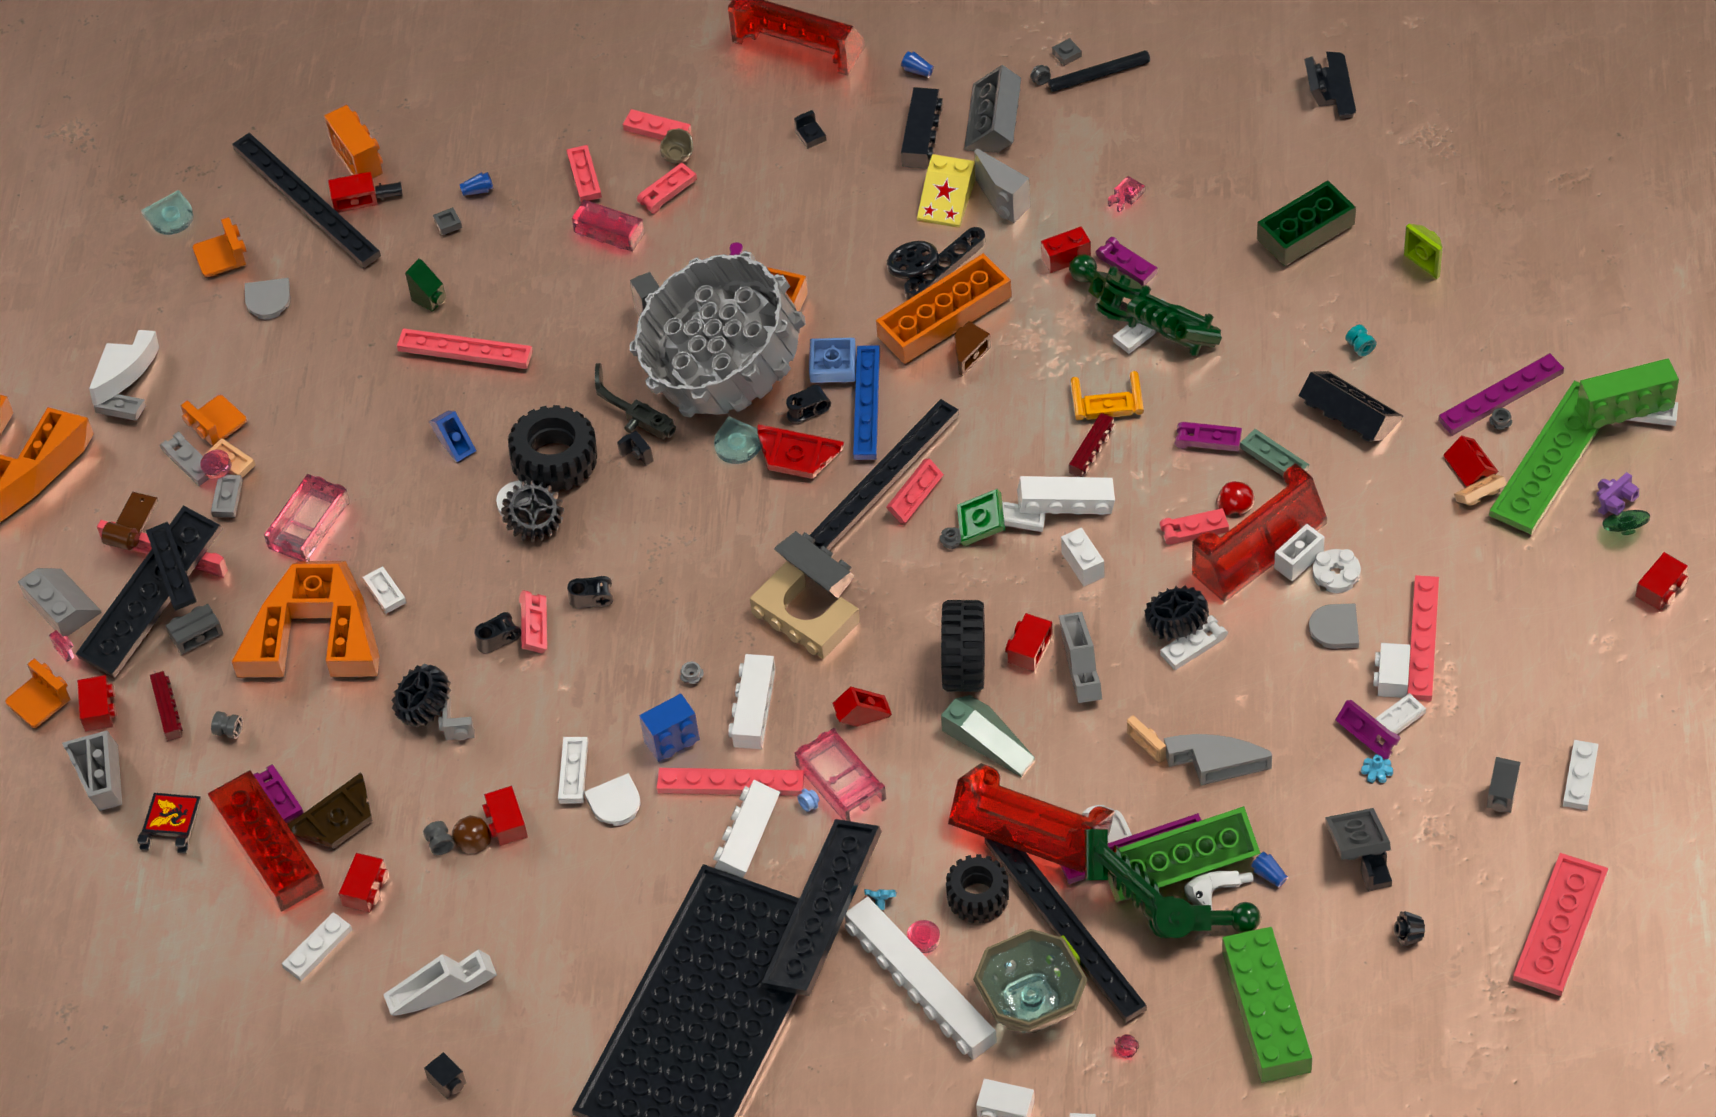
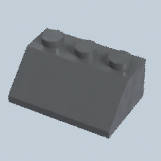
[774,531,855,598]

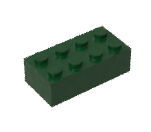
[1257,180,1356,266]

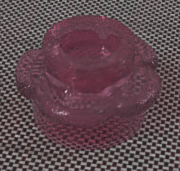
[1114,1034,1139,1058]

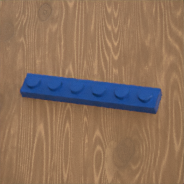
[853,345,880,460]

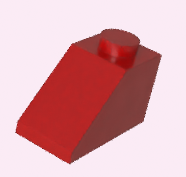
[832,686,892,727]

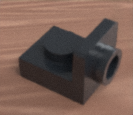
[794,110,827,149]
[617,430,654,466]

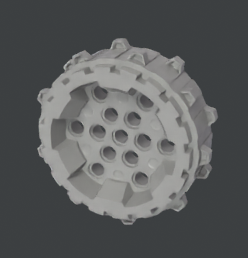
[630,251,806,418]

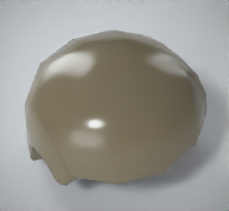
[660,128,693,164]

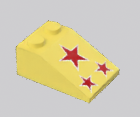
[917,154,976,228]

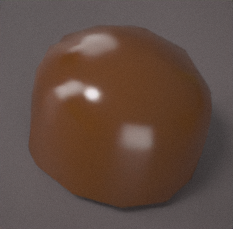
[452,815,491,854]

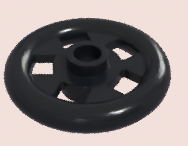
[887,241,938,279]

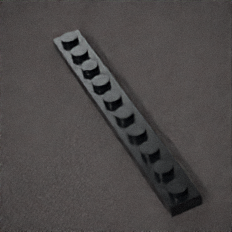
[232,132,381,268]
[810,399,959,550]
[985,827,1147,1023]

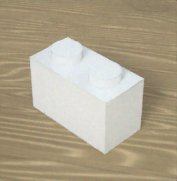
[1274,524,1325,581]
[1061,527,1105,586]
[1373,643,1410,698]
[976,1079,1035,1117]

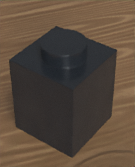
[424,1052,466,1099]

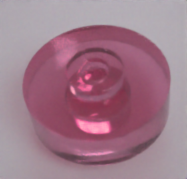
[200,449,232,479]
[907,920,940,953]

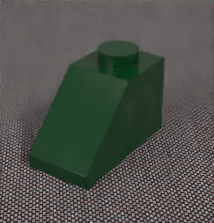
[405,258,446,312]

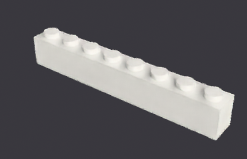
[844,896,997,1060]

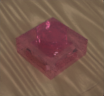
[49,630,74,662]

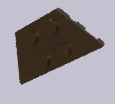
[285,772,373,849]

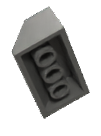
[964,65,1021,153]

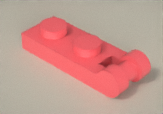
[637,163,697,214]
[1159,508,1229,545]
[519,590,547,654]

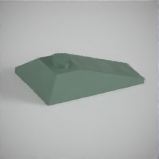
[941,695,1035,777]

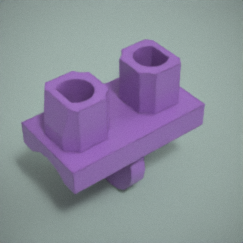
[1597,472,1639,516]

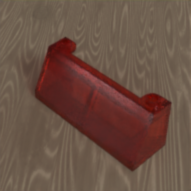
[728,0,865,76]
[1192,463,1327,603]
[948,763,1115,873]

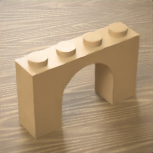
[750,561,860,659]

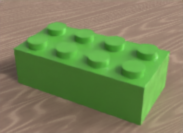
[1576,358,1679,430]

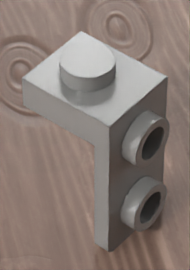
[438,694,475,740]

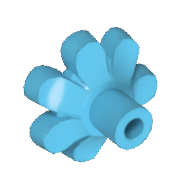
[1361,754,1394,783]
[864,889,897,910]

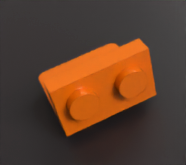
[192,217,247,278]
[180,395,247,446]
[5,658,71,728]

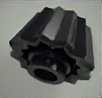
[1394,911,1425,946]

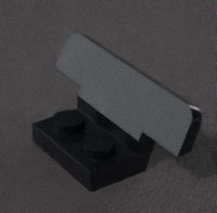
[1304,52,1356,119]

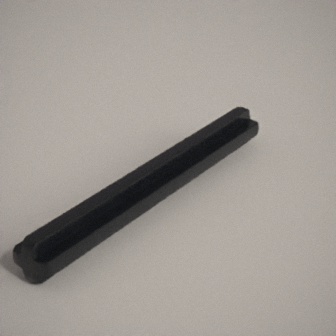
[1048,50,1150,92]

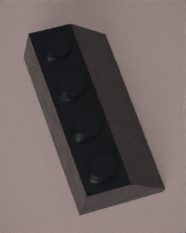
[1298,371,1403,442]

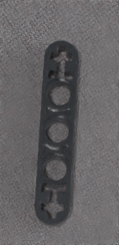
[904,227,986,300]

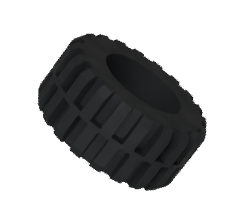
[508,405,597,492]
[941,600,985,692]

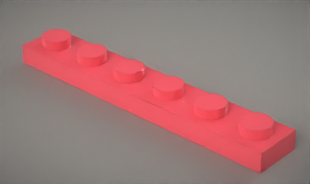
[397,328,533,369]
[97,520,228,578]
[1408,575,1439,701]
[657,768,804,796]

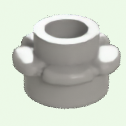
[680,661,704,684]

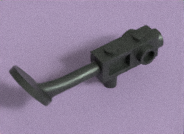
[595,363,676,440]

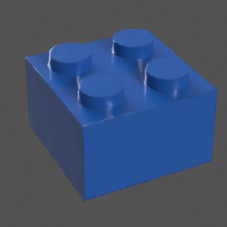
[639,693,700,762]

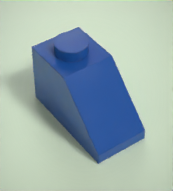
[429,411,476,462]

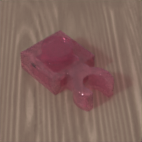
[1108,176,1145,212]

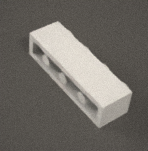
[1017,476,1115,515]
[728,654,776,749]
[713,780,780,878]

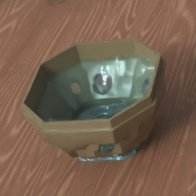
[973,929,1088,1033]

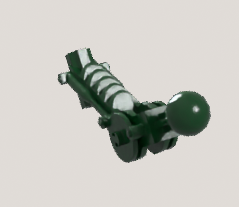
[1069,254,1222,356]
[1085,829,1262,939]

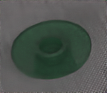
[1602,510,1650,535]

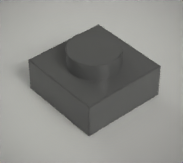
[1052,38,1082,66]
[433,207,462,235]

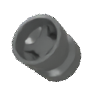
[211,711,243,739]
[423,821,454,855]

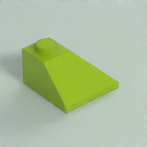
[1404,224,1443,279]

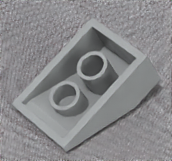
[974,148,1030,223]

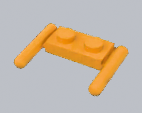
[1070,371,1144,420]

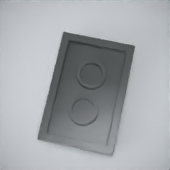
[1325,808,1391,860]

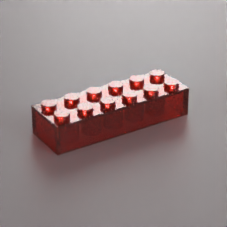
[207,770,324,912]

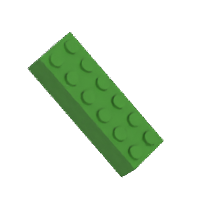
[1108,806,1261,903]
[1222,927,1312,1083]

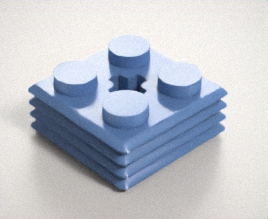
[809,338,856,383]

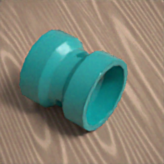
[1345,324,1377,357]

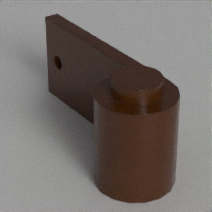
[101,491,158,550]

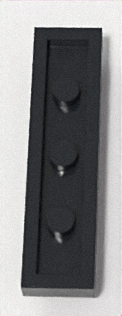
[146,522,197,611]

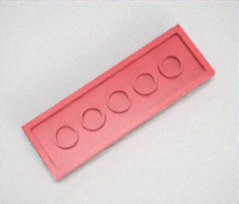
[1513,853,1608,996]

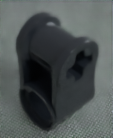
[786,385,831,424]
[567,576,613,609]
[474,612,521,653]

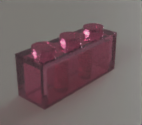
[572,200,645,252]

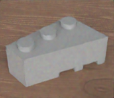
[62,730,122,811]

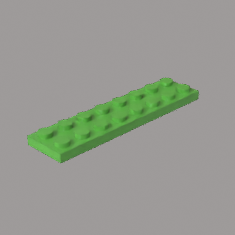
[1489,380,1600,535]

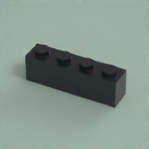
[901,87,943,169]

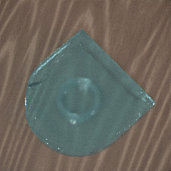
[141,190,194,235]
[714,417,761,464]

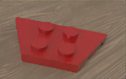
[757,424,844,479]

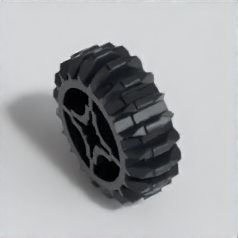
[501,480,564,542]
[1144,585,1209,641]
[391,663,451,727]

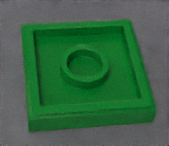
[957,489,1005,546]

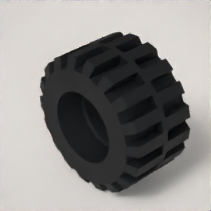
[946,854,1009,923]

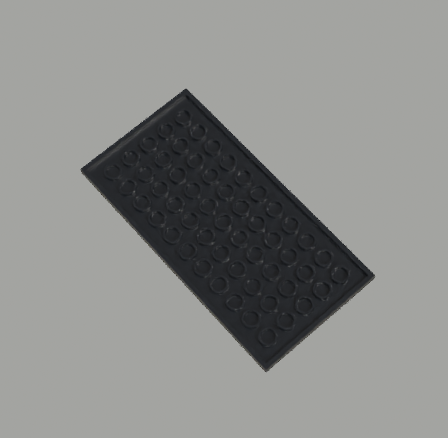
[572,864,800,1117]

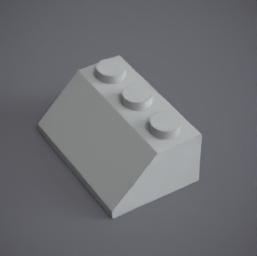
[18,568,102,639]

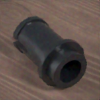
[375,182,403,200]

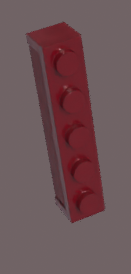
[1069,413,1115,477]
[150,671,183,742]

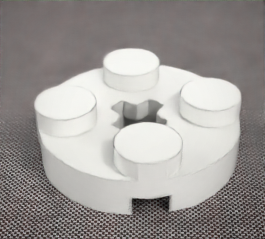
[1313,549,1361,593]

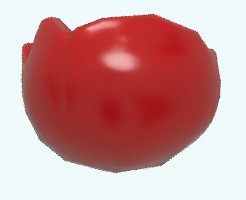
[1216,481,1255,516]

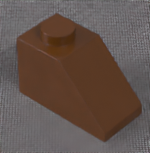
[954,321,991,376]

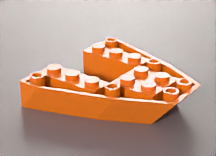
[0,395,94,522]
[232,561,380,678]

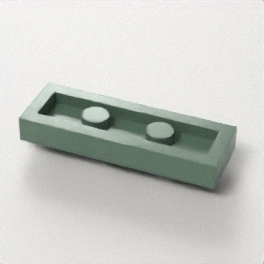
[1240,429,1309,484]

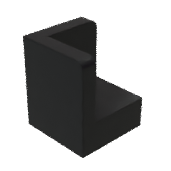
[1361,851,1392,891]

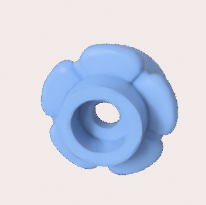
[797,789,820,812]

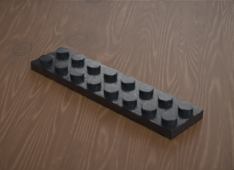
[76,505,223,678]
[762,819,882,996]

